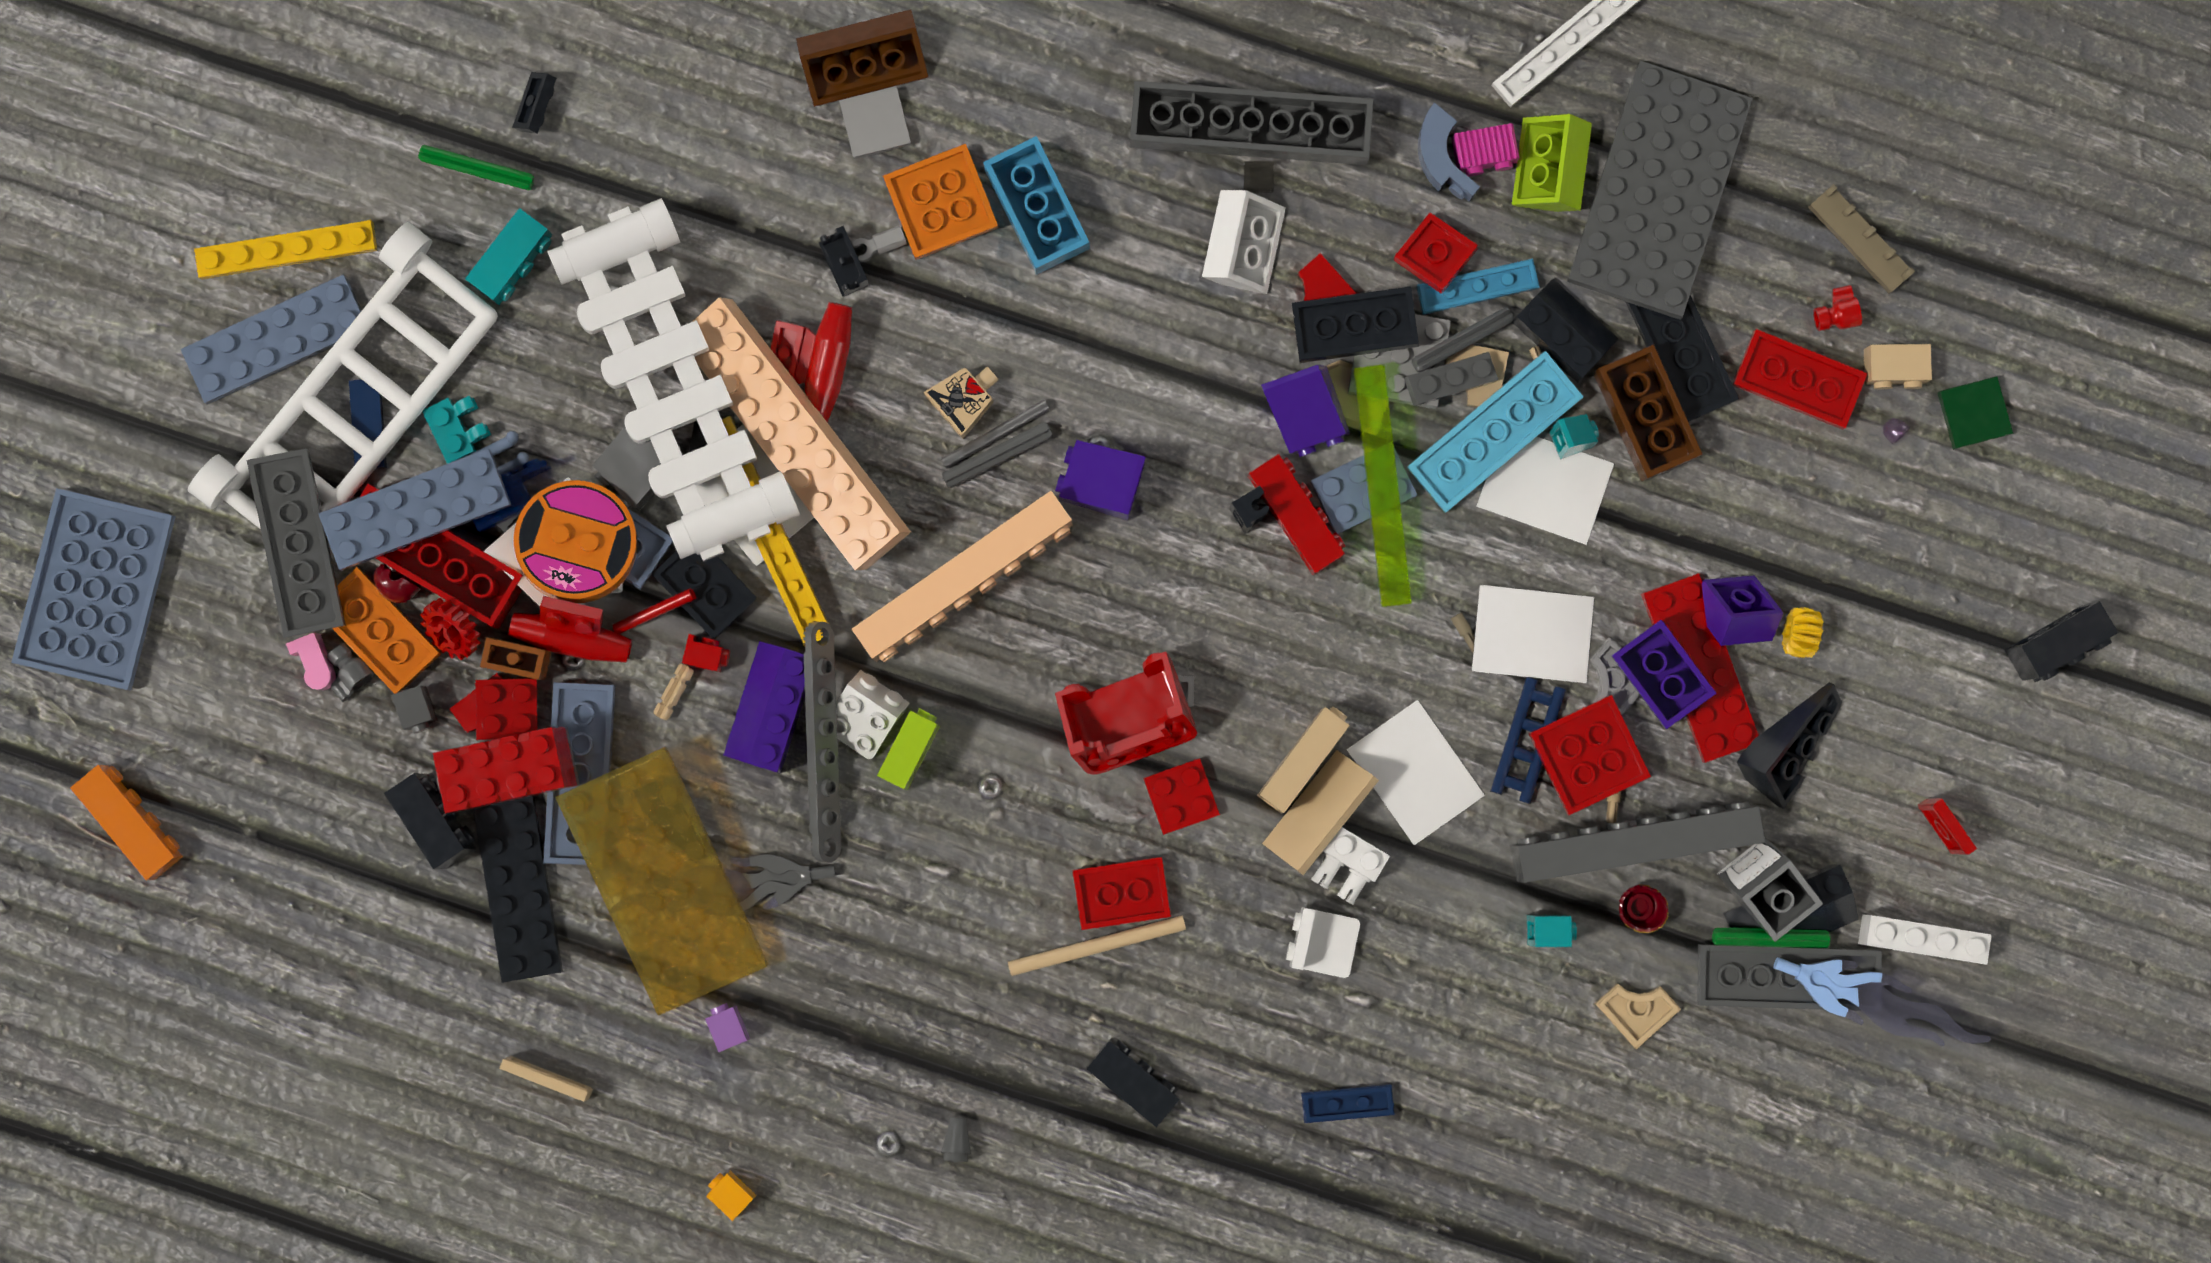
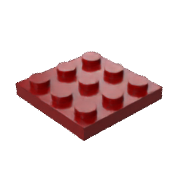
[1529,695,1651,815]

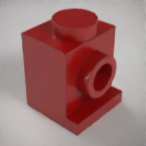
[682,634,730,673]

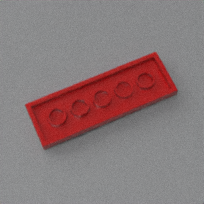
[1641,573,1759,763]

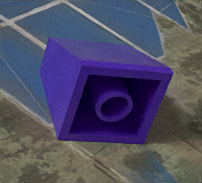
[1261,364,1350,457]
[1055,440,1146,521]

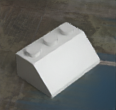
[1202,190,1286,294]

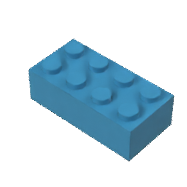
[983,136,1090,275]

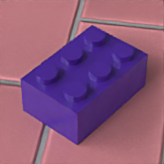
[1611,620,1716,729]

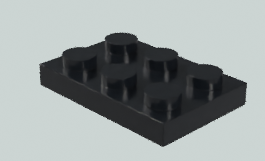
[652,551,758,640]

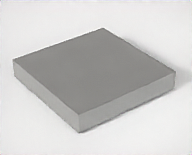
[839,86,911,159]

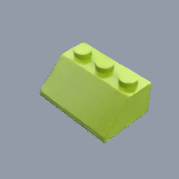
[1512,114,1592,212]

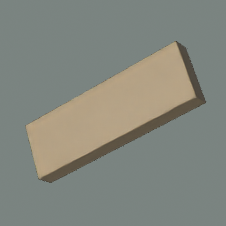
[499,1056,593,1102]

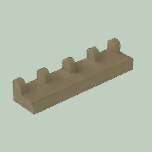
[1808,184,1915,294]

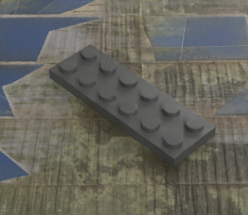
[246,448,346,638]
[1697,944,1882,1011]

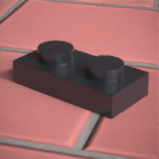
[512,72,557,134]

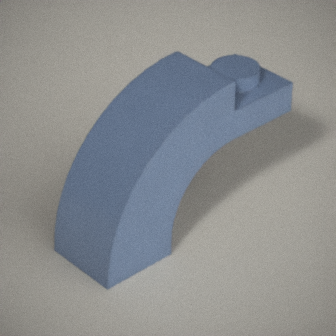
[1418,102,1480,201]

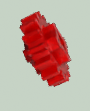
[420,598,481,660]

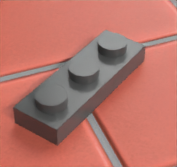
[1404,352,1498,406]

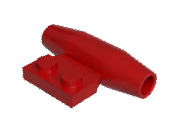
[770,302,852,423]
[508,596,633,663]

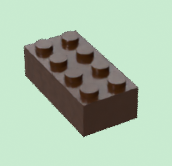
[1593,345,1703,482]

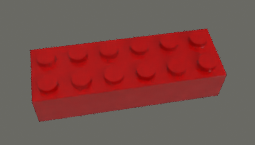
[359,484,523,629]

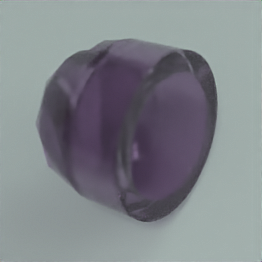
[1883,418,1910,445]

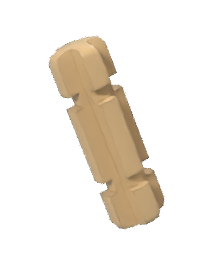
[654,664,694,720]

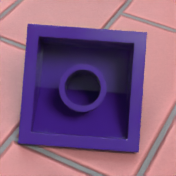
[1702,575,1783,646]

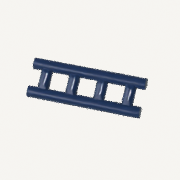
[1490,677,1566,804]

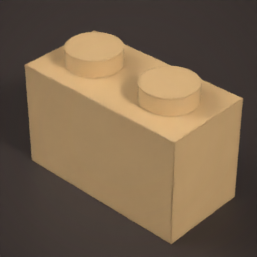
[1864,344,1932,390]

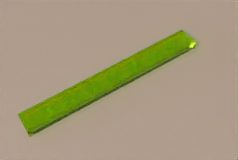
[1353,365,1412,607]

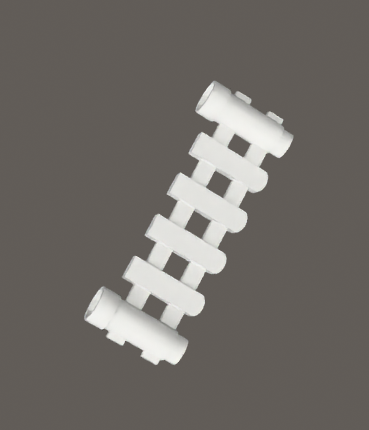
[547,198,800,562]

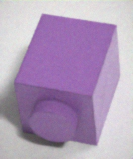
[705,1003,750,1052]

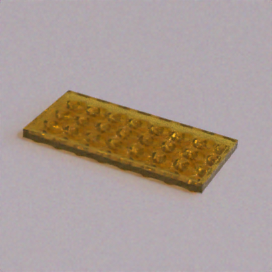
[555,746,769,1015]

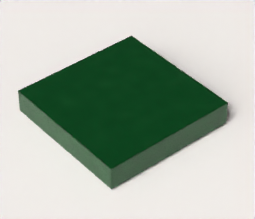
[1937,376,2013,450]

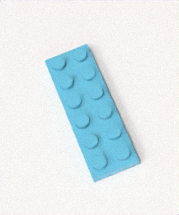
[1407,351,1583,513]

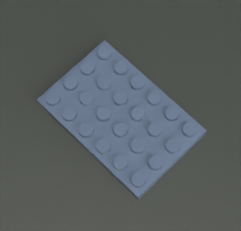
[11,488,176,691]

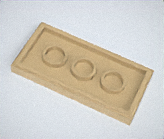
[1262,750,1379,875]

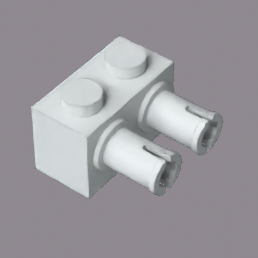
[1311,827,1390,905]

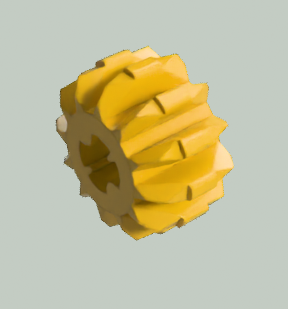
[1782,607,1824,658]

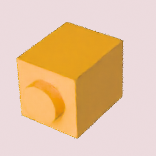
[706,1170,757,1221]

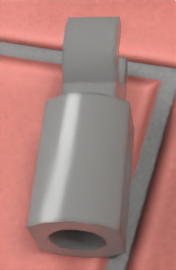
[852,225,907,262]

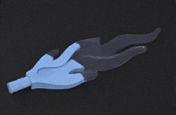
[1773,957,1991,1046]

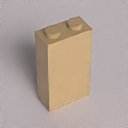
[1257,707,1350,813]

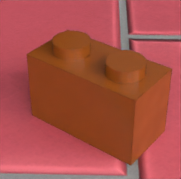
[480,637,552,680]

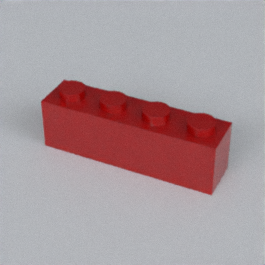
[1247,454,1346,576]

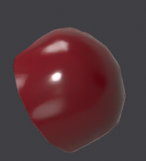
[374,563,422,603]

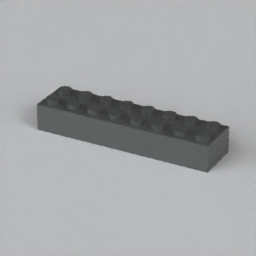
[1130,81,1373,165]
[1510,801,1766,883]

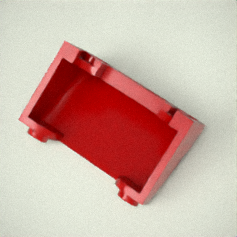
[1055,651,1198,775]

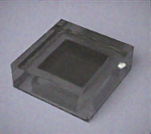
[1243,161,1274,193]

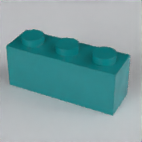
[465,208,553,305]

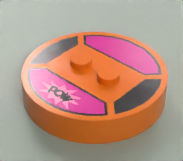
[514,480,637,603]

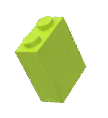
[877,708,940,790]

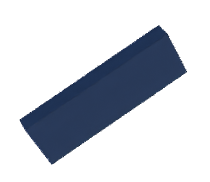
[349,379,387,469]
[1301,1084,1395,1123]

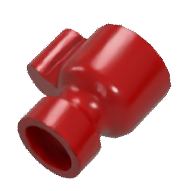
[1813,285,1862,331]

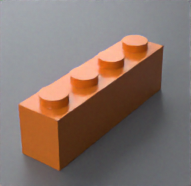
[70,765,183,881]

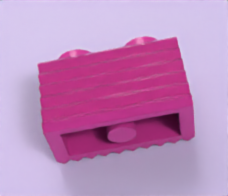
[1452,123,1519,177]

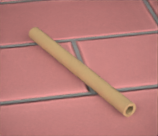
[1008,915,1186,976]

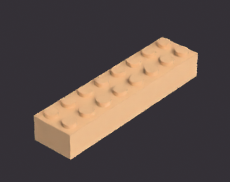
[852,491,1073,663]

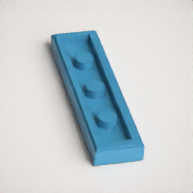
[1416,259,1540,315]

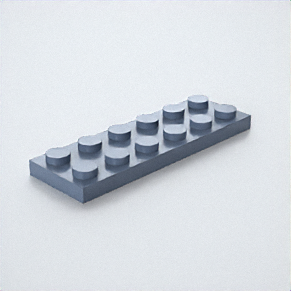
[180,274,371,404]
[318,448,512,571]
[544,682,615,866]

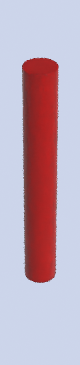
[612,588,696,634]

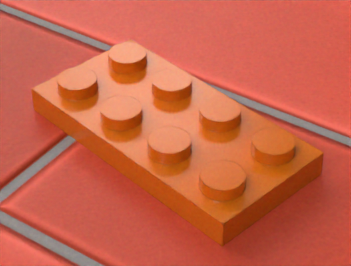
[332,567,441,694]

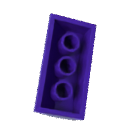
[723,641,805,773]

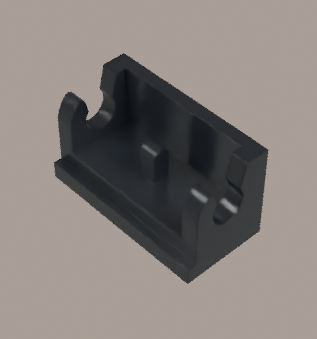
[818,226,870,297]
[1229,486,1269,534]

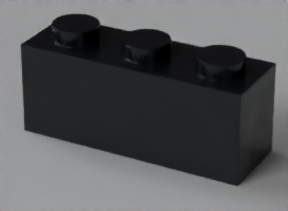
[1086,1039,1180,1128]

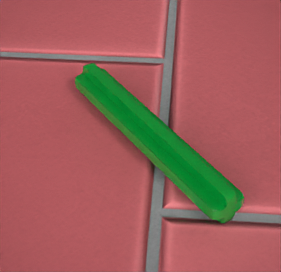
[418,145,534,191]
[1712,928,1831,948]

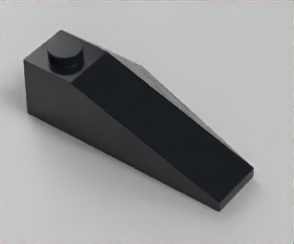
[1737,682,1842,809]
[1723,864,1859,932]

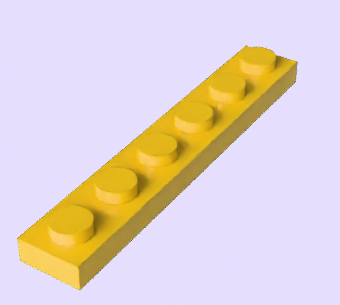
[194,220,378,280]

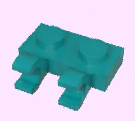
[422,396,492,464]

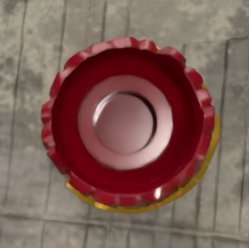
[1619,884,1669,933]

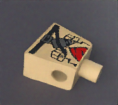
[924,367,999,439]

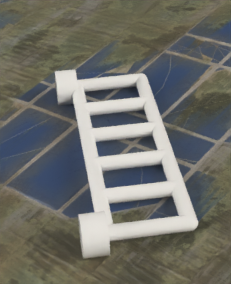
[188,222,498,529]

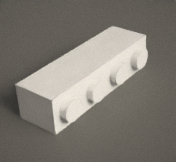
[1858,914,1991,965]

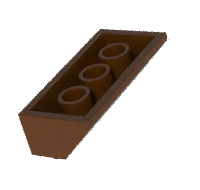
[796,9,929,107]

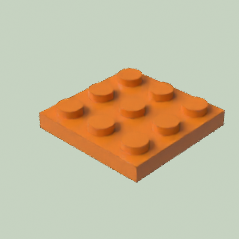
[883,144,999,260]

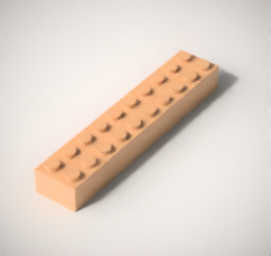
[692,297,911,570]

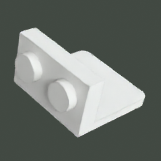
[836,670,910,759]
[1286,907,1360,978]

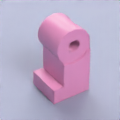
[286,632,336,691]

